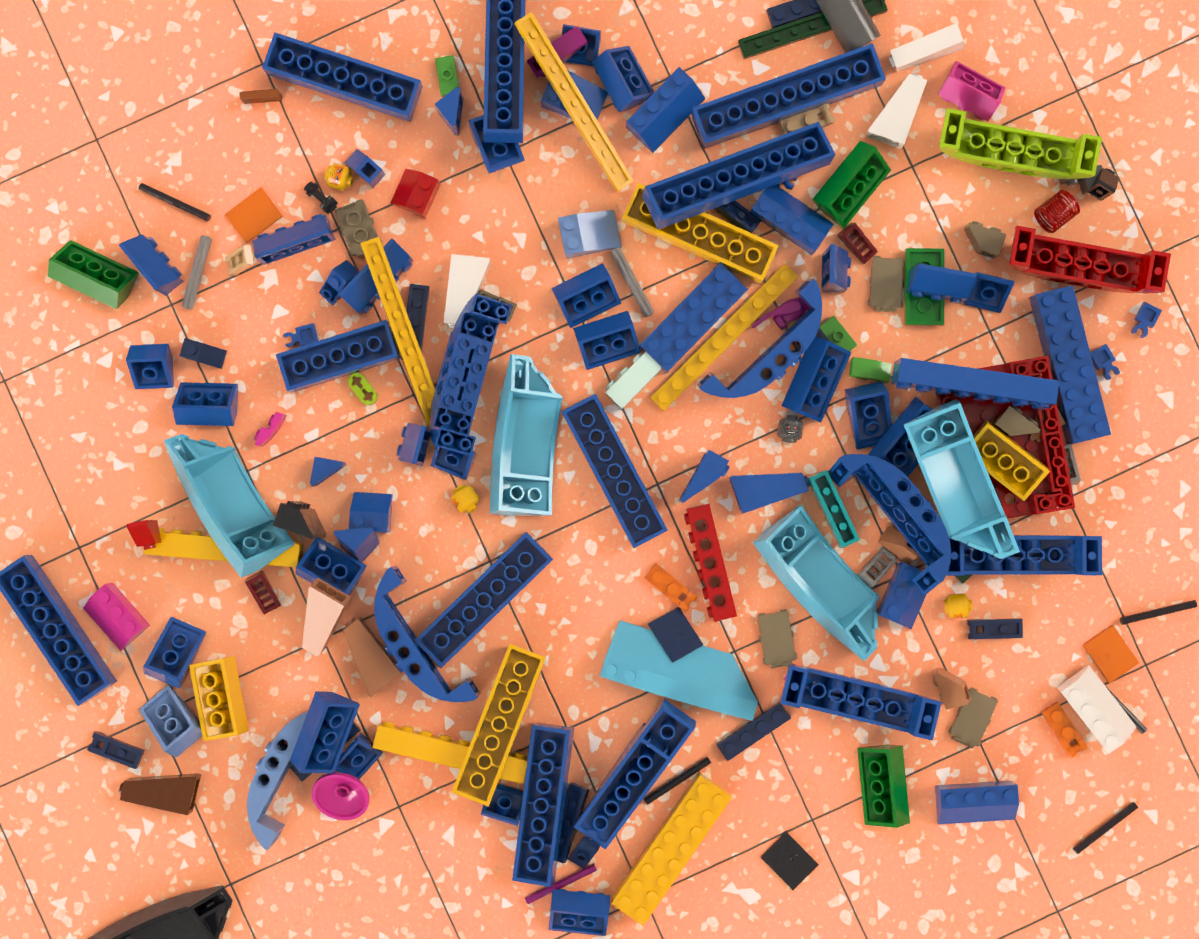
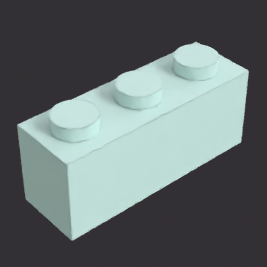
[605,352,662,410]

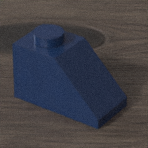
[179,338,227,369]

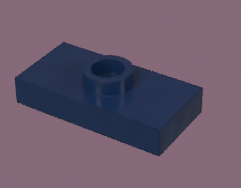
[568,836,600,869]

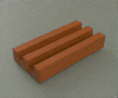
[239,89,282,104]

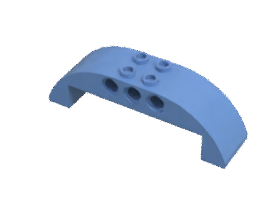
[247,709,309,850]

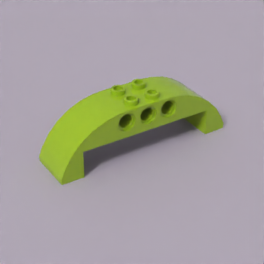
[939,108,1103,179]

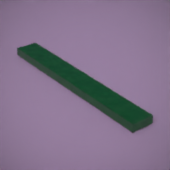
[738,0,888,59]

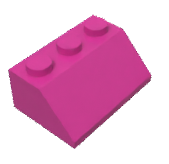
[938,61,1006,122]
[83,583,151,651]

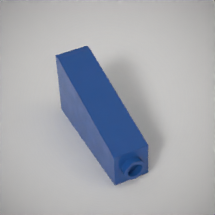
[729,473,810,514]

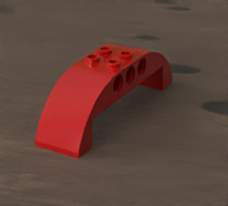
[1009,226,1171,294]

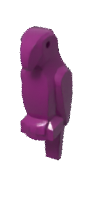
[752,297,810,330]

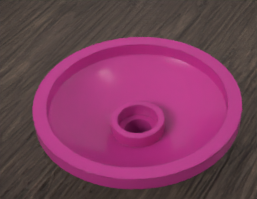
[312,772,370,820]

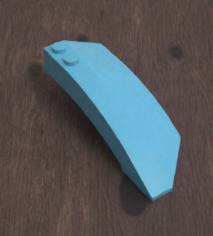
[490,354,564,516]
[903,399,1020,559]
[164,434,295,578]
[600,620,758,721]

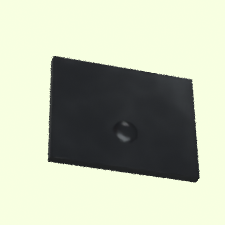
[760,832,819,890]

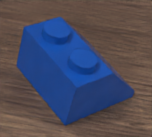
[126,343,174,389]
[349,492,393,532]

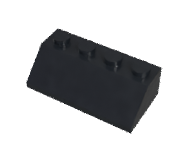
[273,500,326,539]

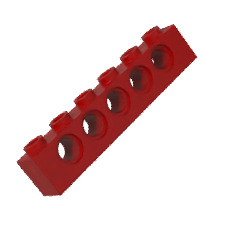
[684,504,737,622]

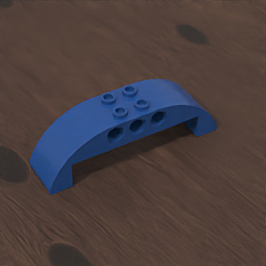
[697,278,822,398]
[828,454,951,595]
[946,535,1102,576]
[374,565,480,702]
[780,665,942,741]

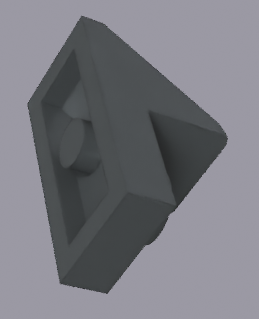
[1059,165,1102,195]

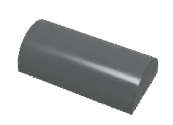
[816,0,881,53]

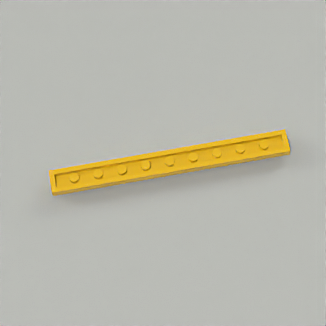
[514,12,633,192]
[360,237,435,426]
[650,264,798,412]

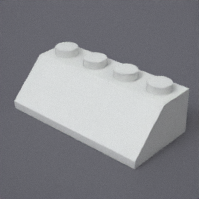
[1057,665,1136,754]

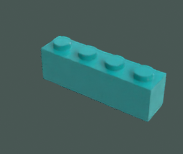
[808,470,860,548]

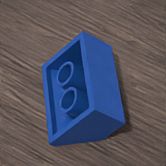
[592,46,654,112]
[119,234,184,296]
[551,263,621,328]
[907,263,977,304]
[573,311,641,370]
[172,382,238,426]
[296,538,367,596]
[876,561,926,630]
[548,889,610,936]

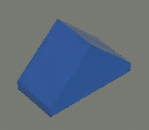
[310,457,347,487]

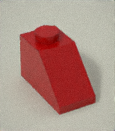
[126,520,162,550]

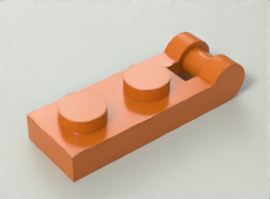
[644,563,698,612]
[1041,702,1088,758]

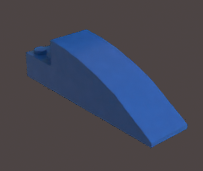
[574,699,696,850]

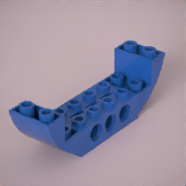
[430,294,512,456]

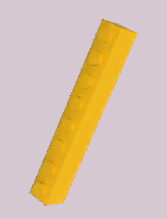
[143,528,303,567]
[372,721,528,784]

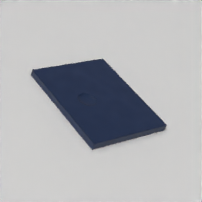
[648,607,703,663]

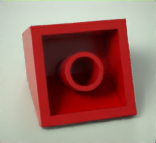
[390,169,441,219]

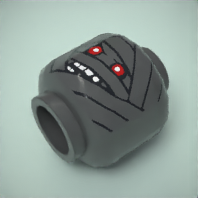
[777,415,804,443]

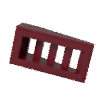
[837,222,878,264]
[245,570,281,615]

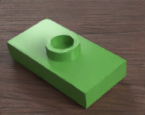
[435,55,459,97]
[819,316,857,351]

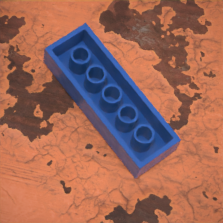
[639,262,748,374]
[276,320,401,393]

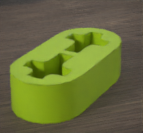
[348,373,378,405]

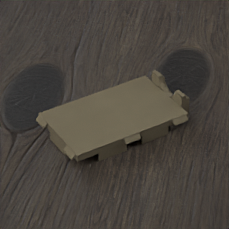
[335,199,382,259]
[868,256,904,313]
[758,609,798,669]
[948,687,998,749]

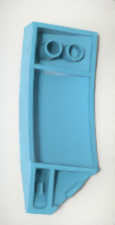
[752,505,879,661]

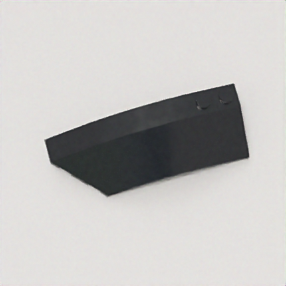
[88,885,233,939]

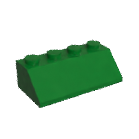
[812,141,891,228]
[48,240,139,310]
[857,745,910,828]

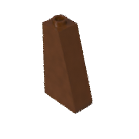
[119,773,201,816]

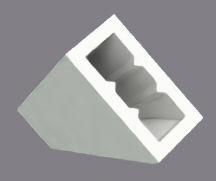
[889,23,965,72]
[865,74,927,149]
[444,254,491,329]

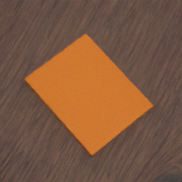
[225,188,283,244]
[1083,625,1139,684]

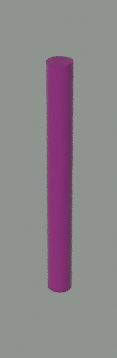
[525,864,597,904]

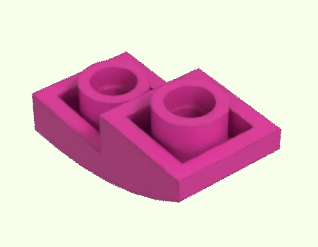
[254,412,287,447]

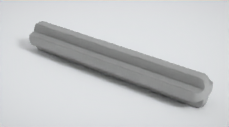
[182,235,212,310]
[611,247,654,317]

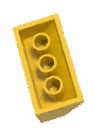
[973,420,1050,501]
[189,655,249,741]

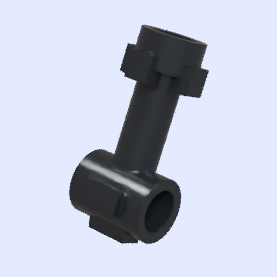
[304,181,338,214]

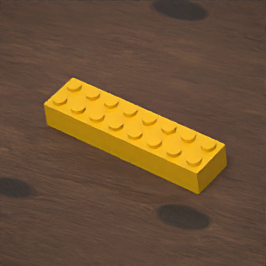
[622,183,779,284]
[452,644,546,807]
[611,772,732,926]

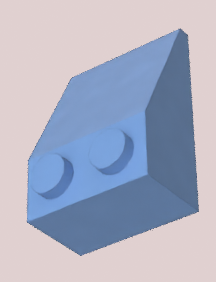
[558,210,622,259]
[139,684,202,757]

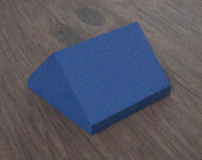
[562,24,601,67]
[435,87,464,136]
[964,272,1014,313]
[430,447,477,480]
[334,527,380,562]
[335,733,383,779]
[480,783,523,826]

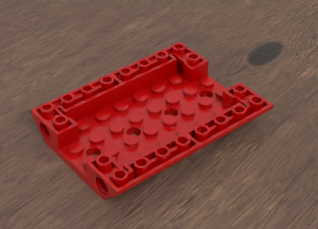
[936,356,1075,519]

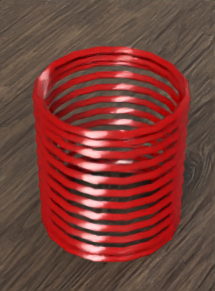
[1034,189,1080,234]

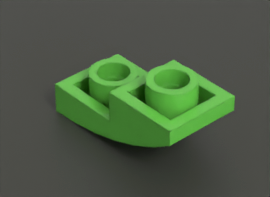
[849,357,892,384]

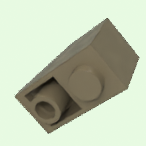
[964,221,1006,259]
[992,406,1041,437]

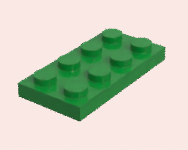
[905,248,944,326]

